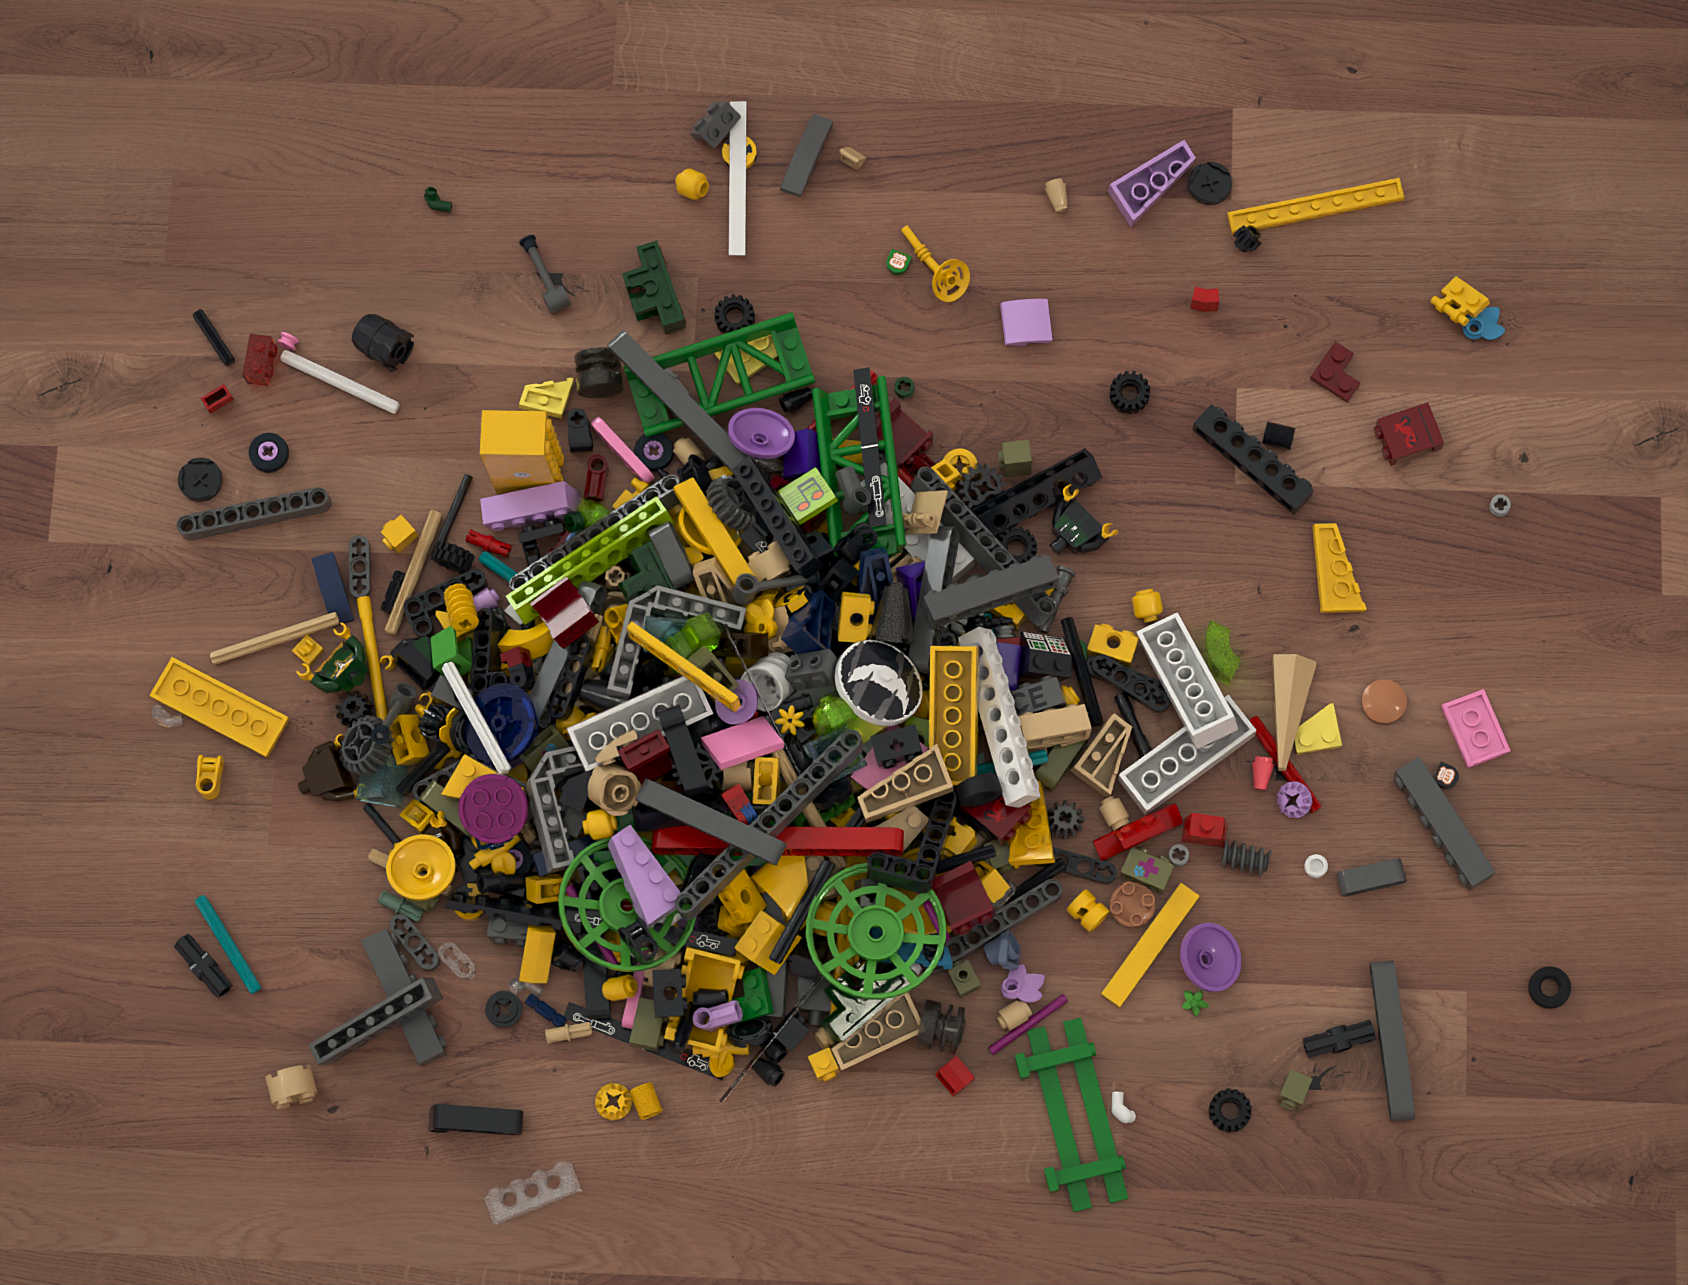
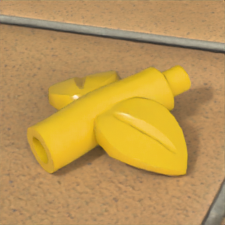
[469,835,520,874]
[693,1024,749,1078]

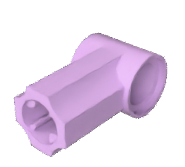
[693,1000,743,1032]

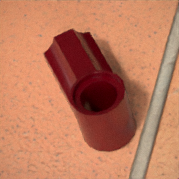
[584,454,609,502]

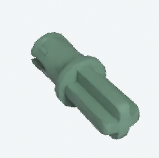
[378,890,423,922]

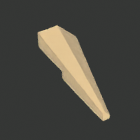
[1272,654,1316,771]

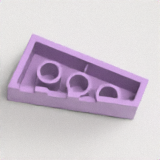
[1107,140,1196,227]
[480,481,582,531]
[608,825,681,929]

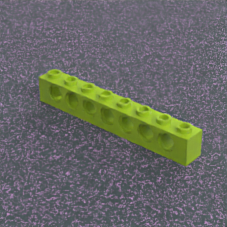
[506,496,675,625]

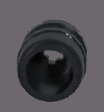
[352,314,414,372]

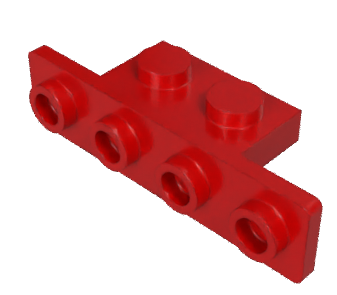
[1093,803,1183,861]

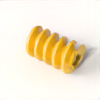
[444,584,479,632]

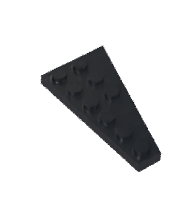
[446,892,583,934]

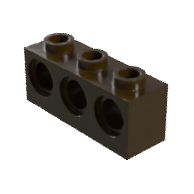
[697,631,768,658]

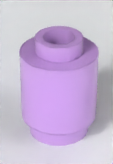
[473,587,500,612]

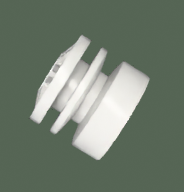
[741,652,796,711]

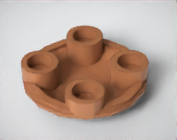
[1361,679,1407,723]
[1110,881,1156,927]

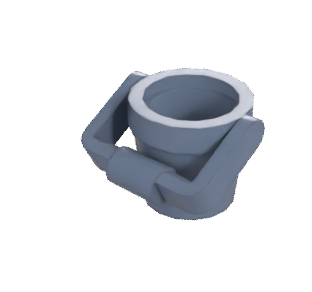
[984,930,1021,971]

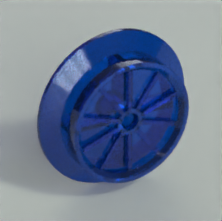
[465,683,538,764]

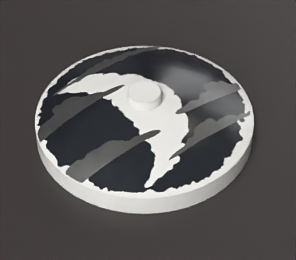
[835,640,923,726]

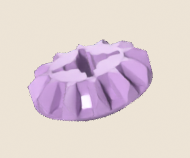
[1276,782,1312,818]

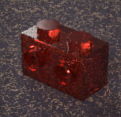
[242,334,278,386]

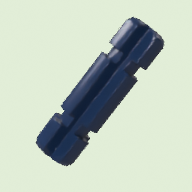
[525,994,567,1027]

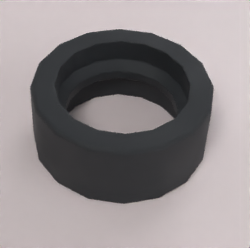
[956,773,1003,807]

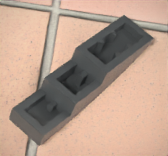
[780,114,833,198]

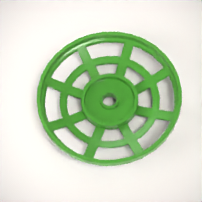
[558,837,696,972]
[806,863,946,1000]

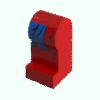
[720,783,758,826]

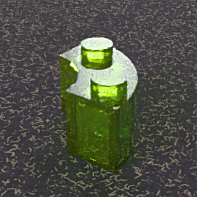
[664,612,721,674]
[1204,620,1241,686]

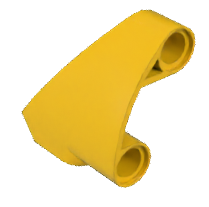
[750,856,809,930]

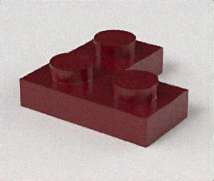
[1310,341,1360,403]

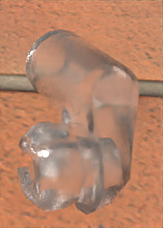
[151,705,184,728]
[508,978,544,997]

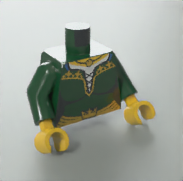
[296,623,369,694]

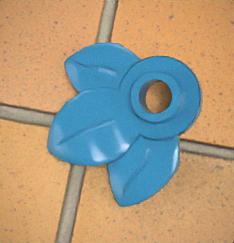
[1463,307,1505,340]

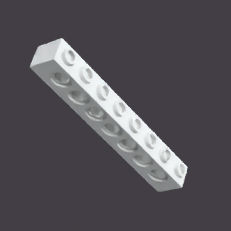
[958,627,1041,808]

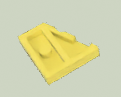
[519,378,574,419]

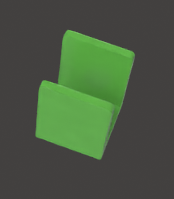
[431,626,473,677]

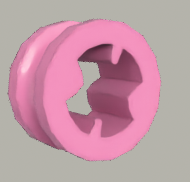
[277,332,299,351]

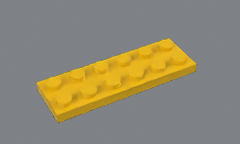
[149,657,290,758]

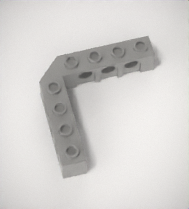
[606,585,746,700]
[525,746,622,873]

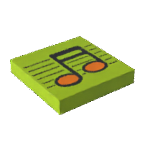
[778,467,838,525]

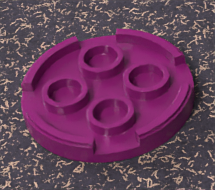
[458,773,529,843]

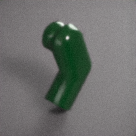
[424,187,452,213]

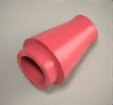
[1252,756,1275,790]

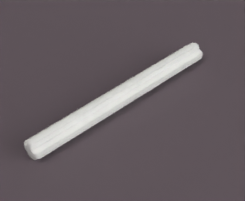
[280,350,400,414]
[442,662,511,775]

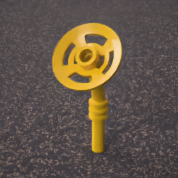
[901,225,970,302]

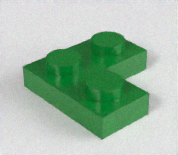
[731,968,774,1025]

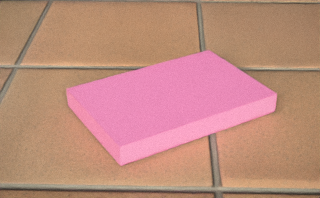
[1441,689,1511,769]
[701,716,784,770]
[850,725,929,790]

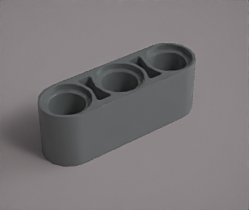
[649,521,695,589]
[1336,858,1407,897]

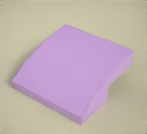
[1000,299,1052,346]

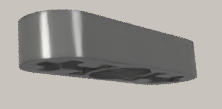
[349,535,371,599]
[390,914,440,971]

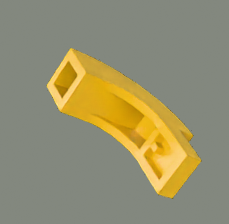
[497,621,554,660]

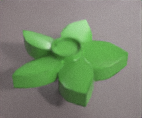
[1182,990,1209,1017]

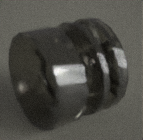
[574,347,624,398]
[916,999,966,1055]

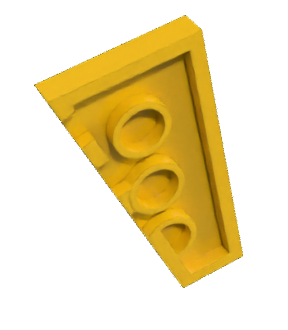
[1312,523,1367,613]
[1008,781,1055,866]

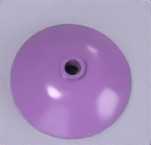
[728,408,795,459]
[1180,923,1241,992]

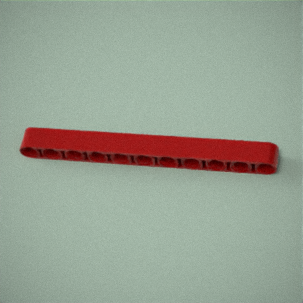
[651,826,904,857]

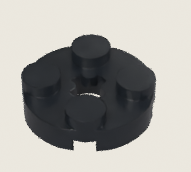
[806,771,853,810]

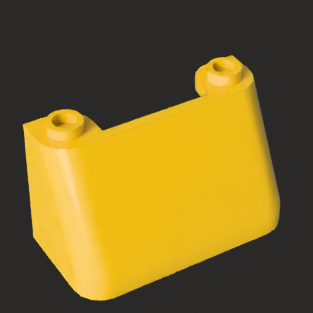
[664,947,745,1052]

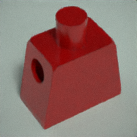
[1181,813,1228,848]

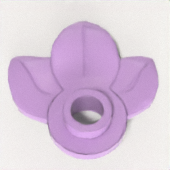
[1001,964,1045,1003]

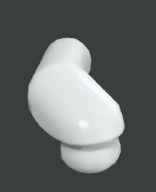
[1112,1092,1136,1124]

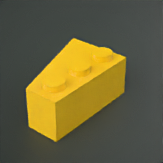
[441,754,527,799]

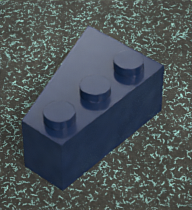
[852,547,901,624]
[780,590,835,654]

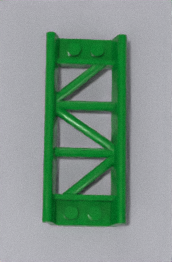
[623,312,816,437]
[812,376,906,560]

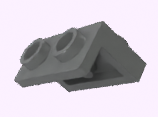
[690,102,741,148]

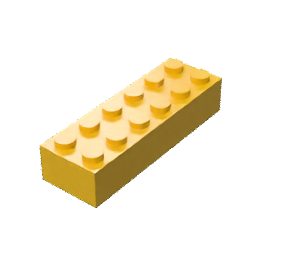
[929,646,979,786]

